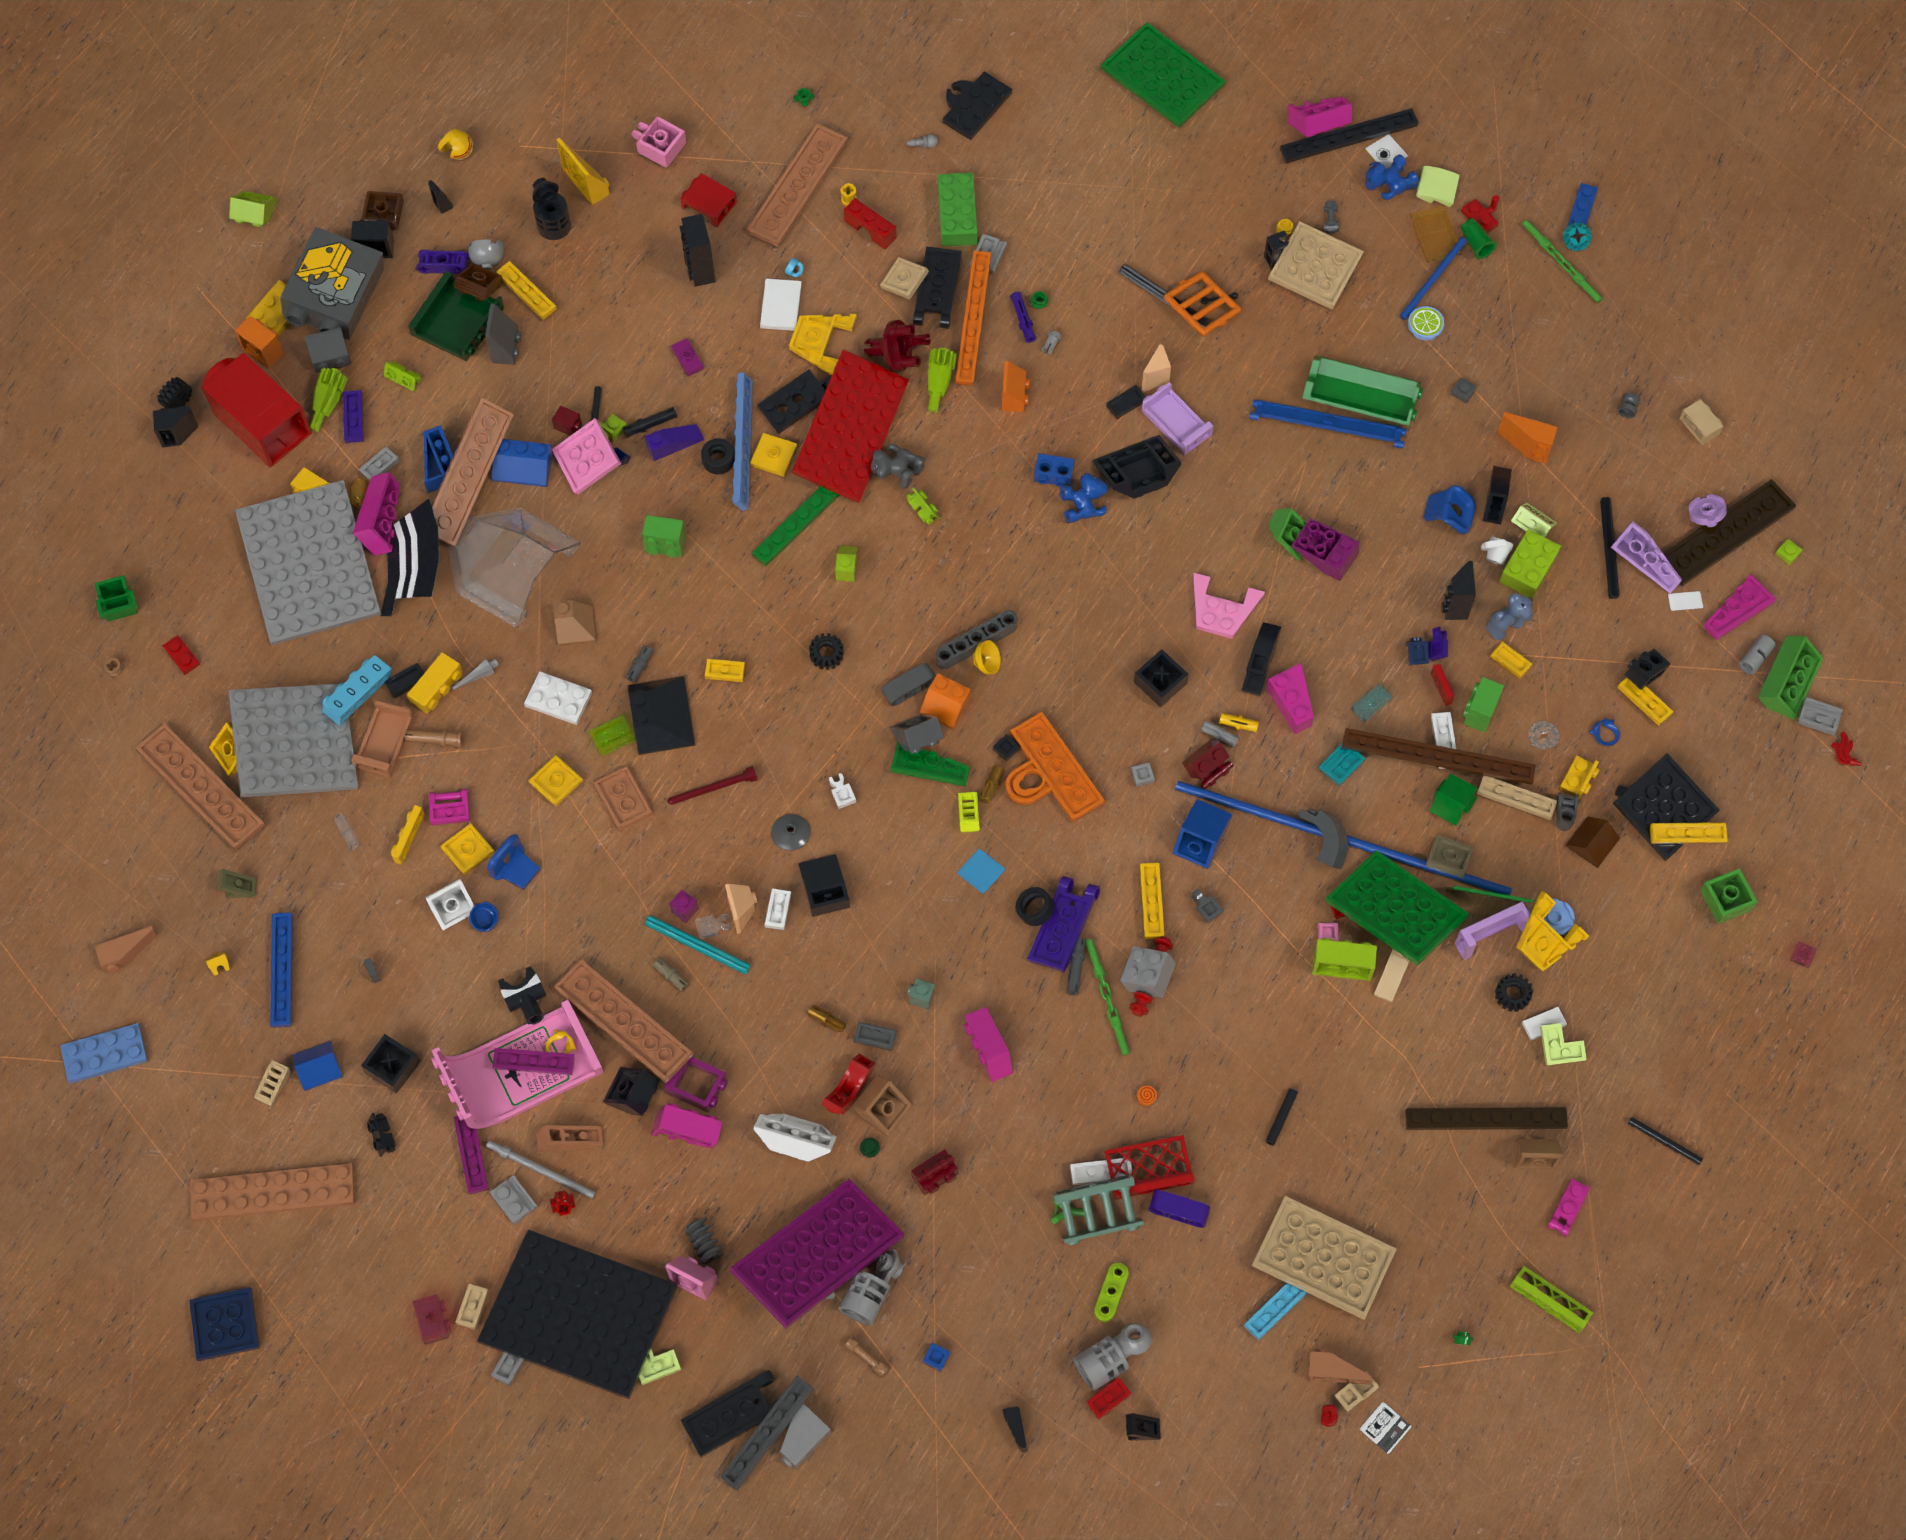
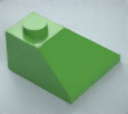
[1268,508,1307,560]

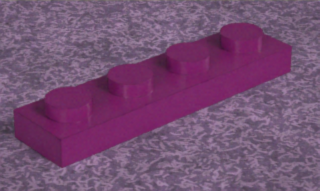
[492,1048,575,1075]
[454,1116,489,1195]

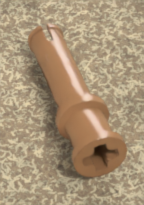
[405,729,464,748]

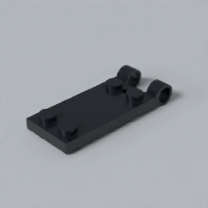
[913,246,962,329]
[681,1370,779,1457]

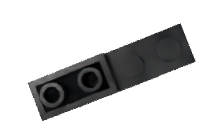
[1242,622,1282,696]

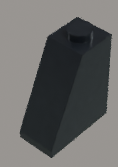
[1483,466,1512,525]

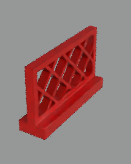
[1104,1135,1195,1200]

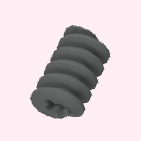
[685,1217,723,1264]

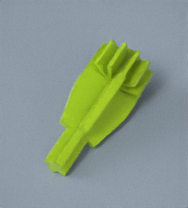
[928,348,957,413]
[309,368,348,432]

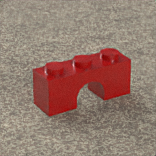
[843,198,897,250]

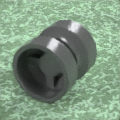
[1618,393,1640,418]

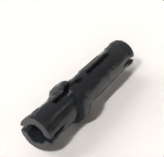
[622,407,677,438]

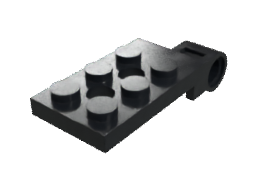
[757,369,832,434]

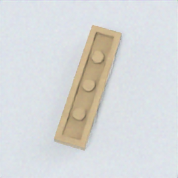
[1477,776,1557,820]

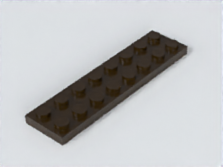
[1663,479,1796,586]

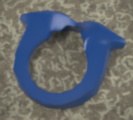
[1589,718,1620,746]

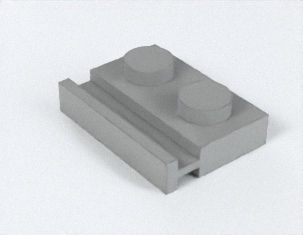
[970,234,1007,274]
[1797,697,1843,736]
[489,1175,538,1225]

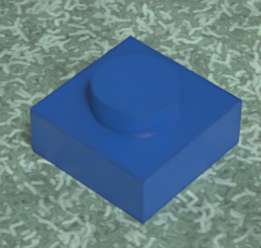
[923,1343,951,1372]

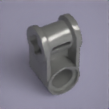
[1556,792,1579,831]

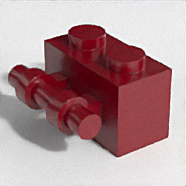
[1182,740,1233,789]
[911,1149,958,1196]

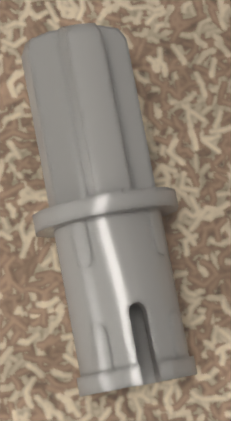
[1201,721,1239,748]

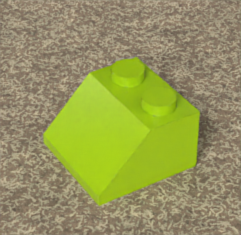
[229,191,277,227]

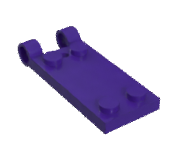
[1028,876,1100,972]

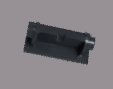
[367,1113,396,1157]

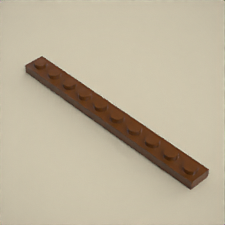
[1342,728,1536,785]

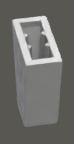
[780,1404,831,1469]

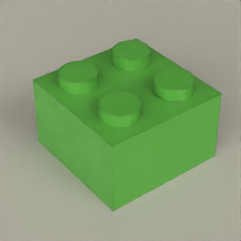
[642,515,686,558]
[1463,677,1504,733]
[1700,868,1758,924]

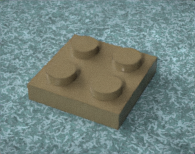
[1426,835,1474,878]

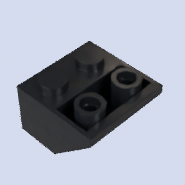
[153,406,198,448]

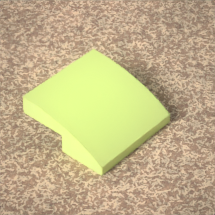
[1416,166,1460,207]

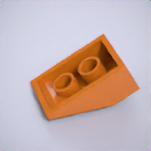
[1497,412,1558,463]

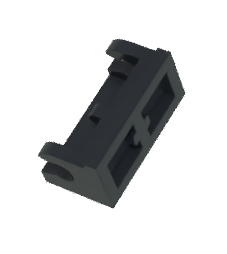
[1264,230,1289,270]

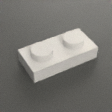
[765,889,791,930]

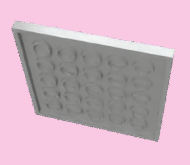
[228,684,358,798]

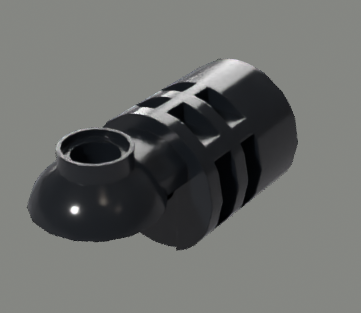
[532,178,571,240]

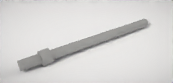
[486,1140,596,1199]

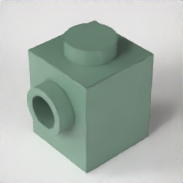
[907,978,935,1010]

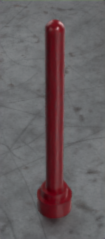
[668,766,758,805]

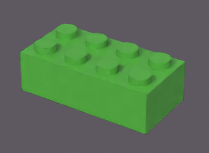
[938,173,977,247]

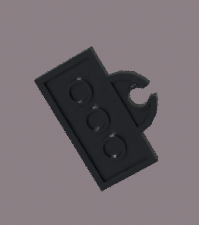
[943,72,1012,140]

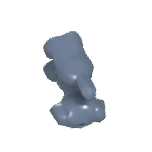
[1486,593,1533,640]

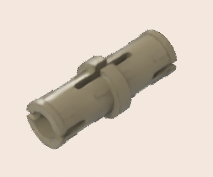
[653,957,690,992]

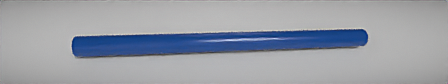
[1400,237,1467,320]

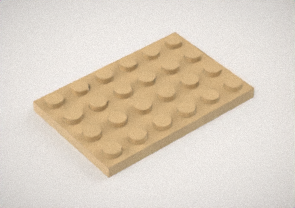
[1252,1196,1397,1320]

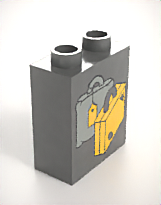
[280,227,384,340]

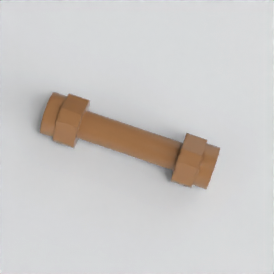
[844,1337,890,1377]

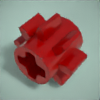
[550,1190,576,1216]

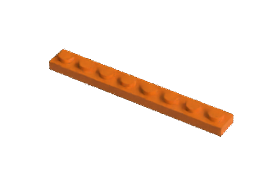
[956,251,991,386]

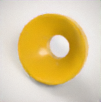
[973,640,1001,675]

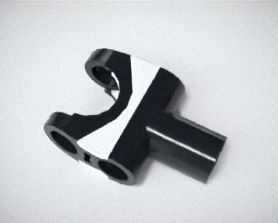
[498,966,547,1025]

